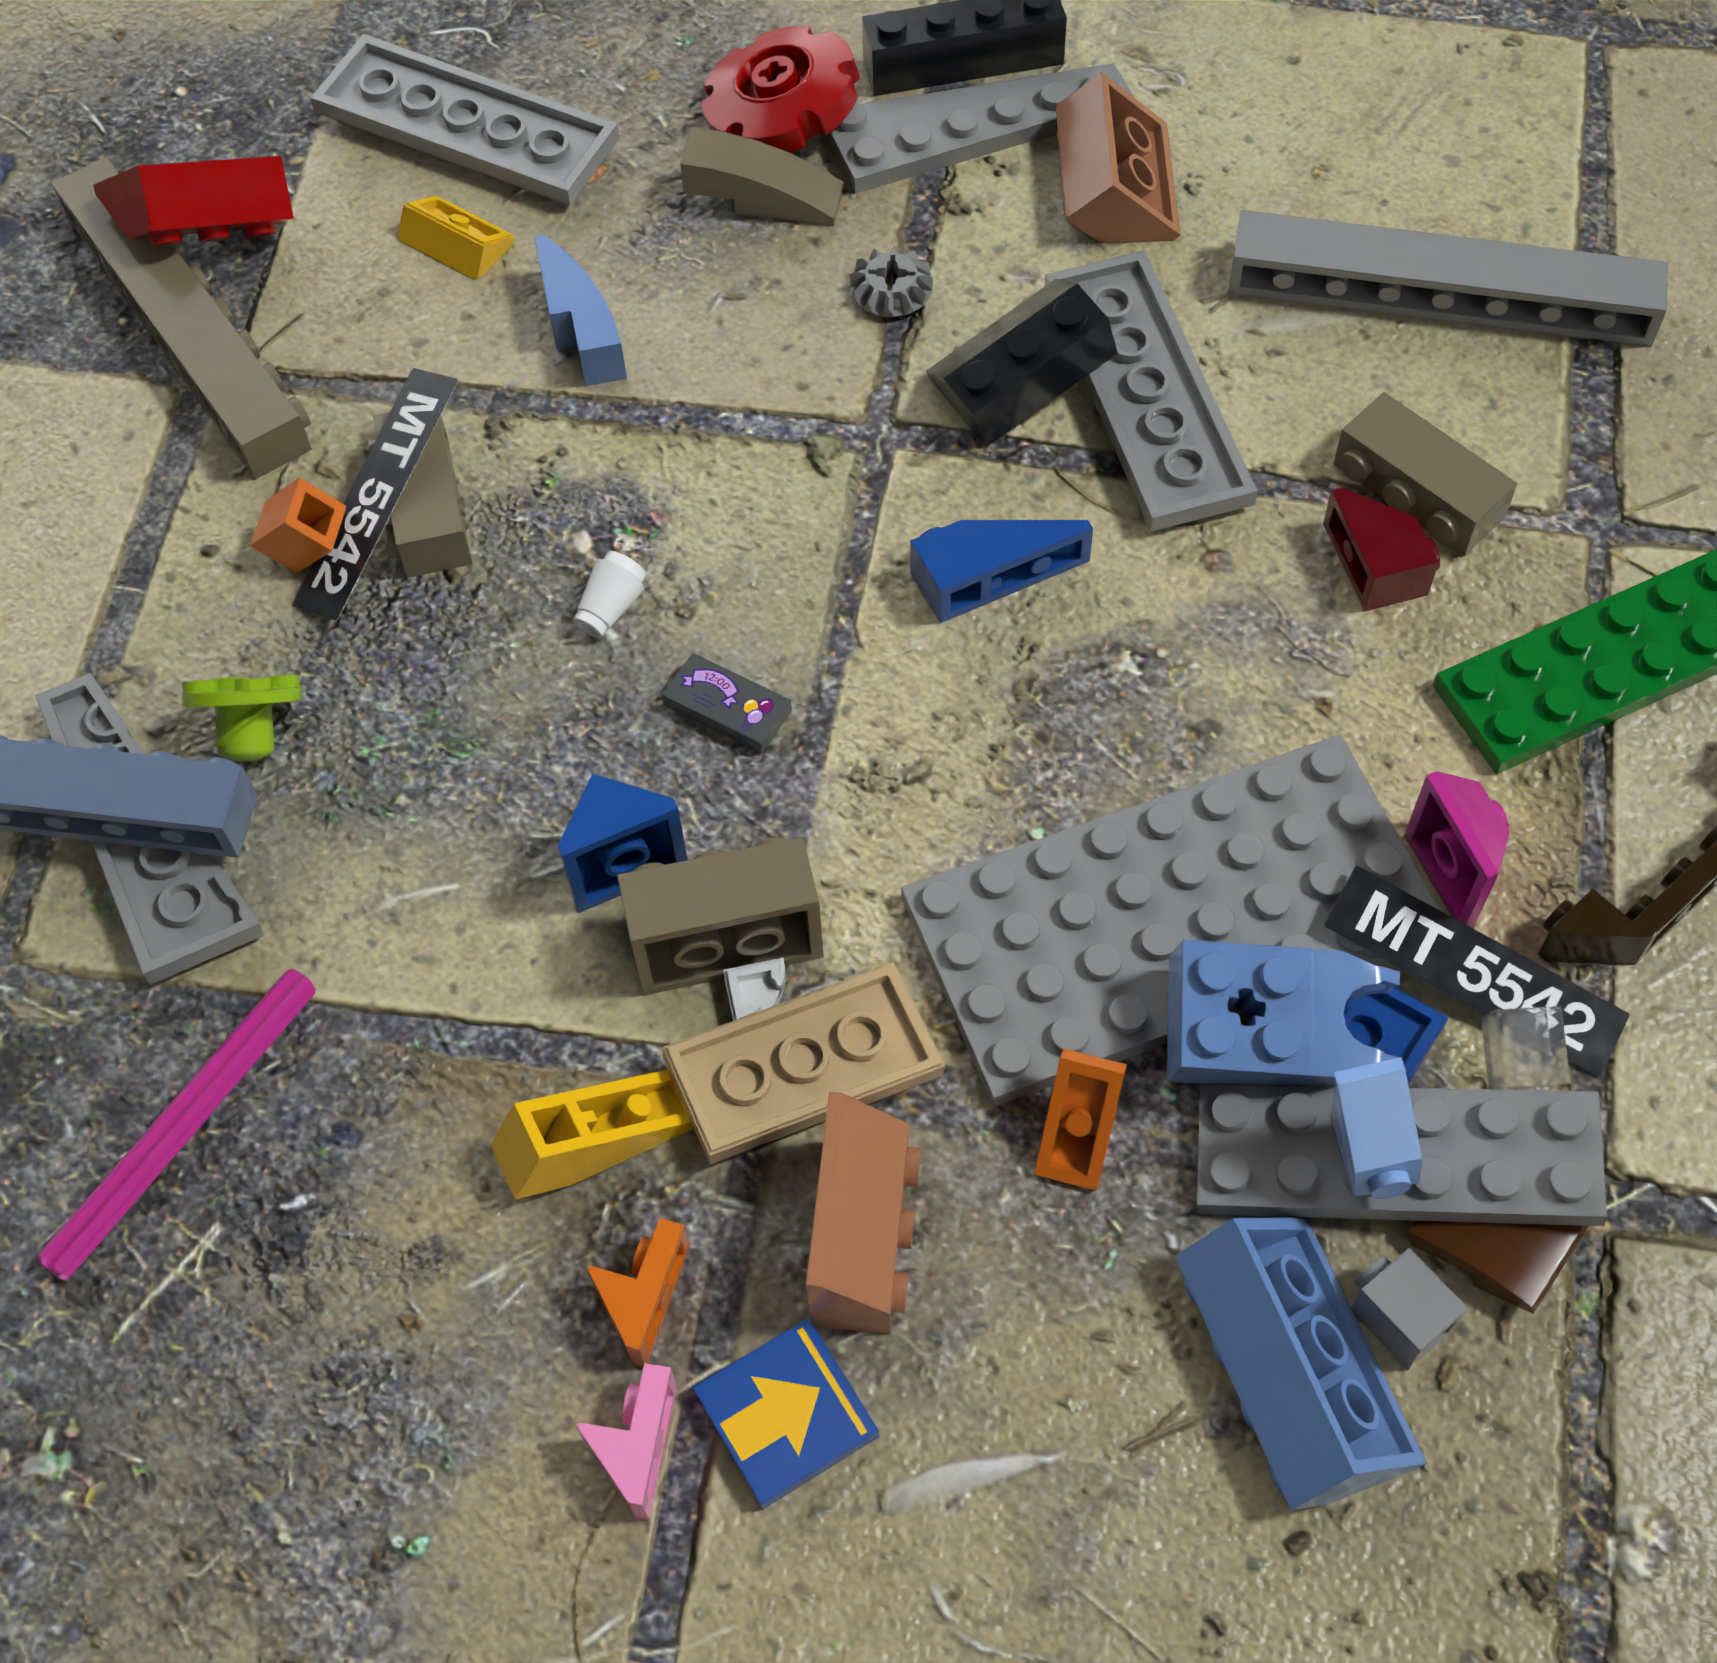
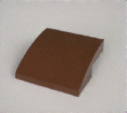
[1407,1221,1589,1314]

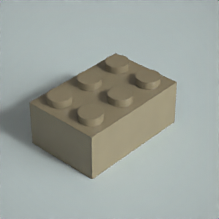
[617,836,824,996]

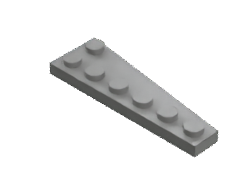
[825,63,1134,194]
[35,673,264,985]

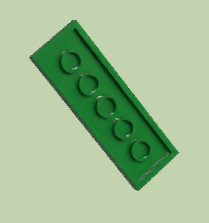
[1432,549,1717,775]

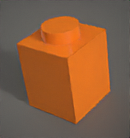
[250,477,347,573]

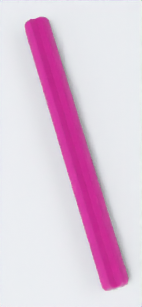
[38,969,316,1280]

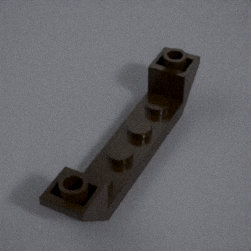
[1538,825,1717,965]

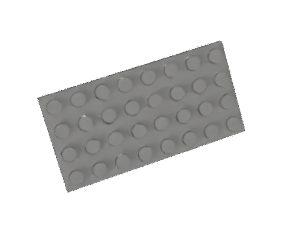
[901,734,1441,1107]

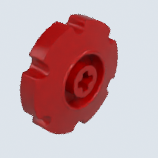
[701,26,860,153]

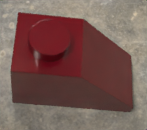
[1323,487,1440,611]

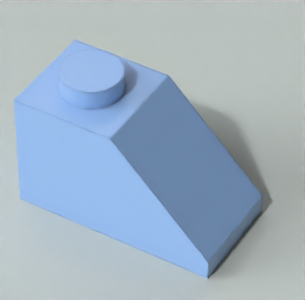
[1332,1057,1422,1199]

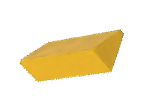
[398,195,515,279]

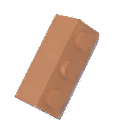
[1056,72,1181,243]
[806,1092,921,1334]

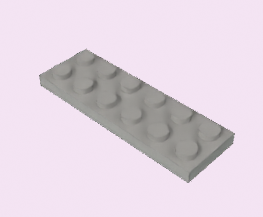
[310,34,620,205]
[1044,250,1258,532]
[1197,1084,1607,1226]

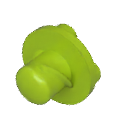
[181,675,303,761]

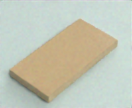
[662,962,945,1165]

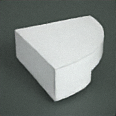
[723,958,786,1021]

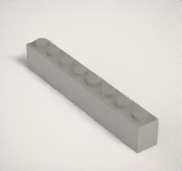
[1228,210,1668,346]

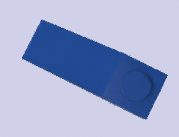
[910,520,1093,623]

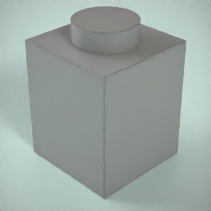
[1351,1248,1468,1370]

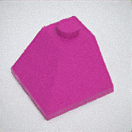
[1404,771,1510,929]

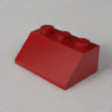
[93,156,294,247]

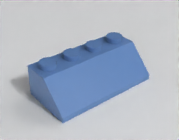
[1175,1218,1427,1510]

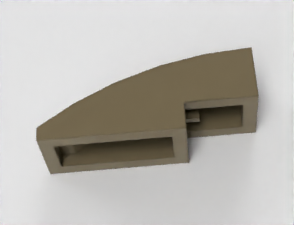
[680,126,844,226]

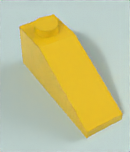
[490,1069,694,1200]

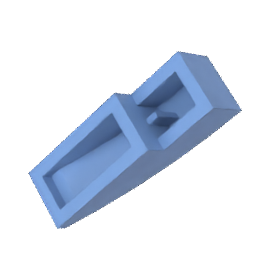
[534,235,627,386]

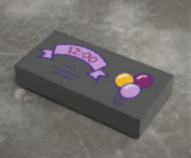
[662,653,792,753]

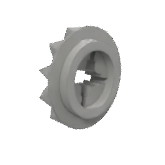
[850,245,933,317]

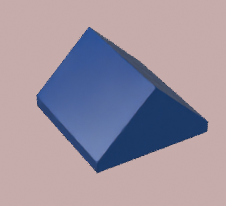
[558,774,688,913]

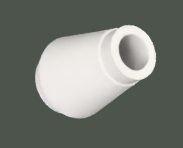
[573,551,646,639]

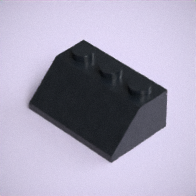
[926,279,1118,447]

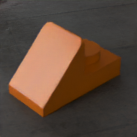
[1034,1048,1127,1191]
[586,1217,690,1368]

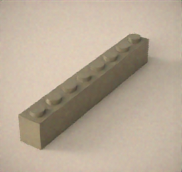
[51,156,312,480]

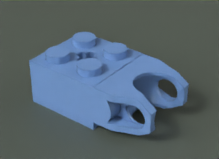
[1167,939,1400,1086]

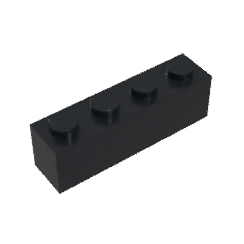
[862,0,1067,96]

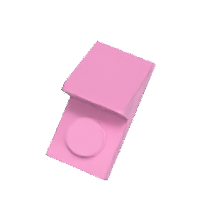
[576,1363,677,1521]

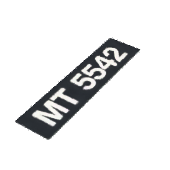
[293,368,458,621]
[1324,866,1630,1077]

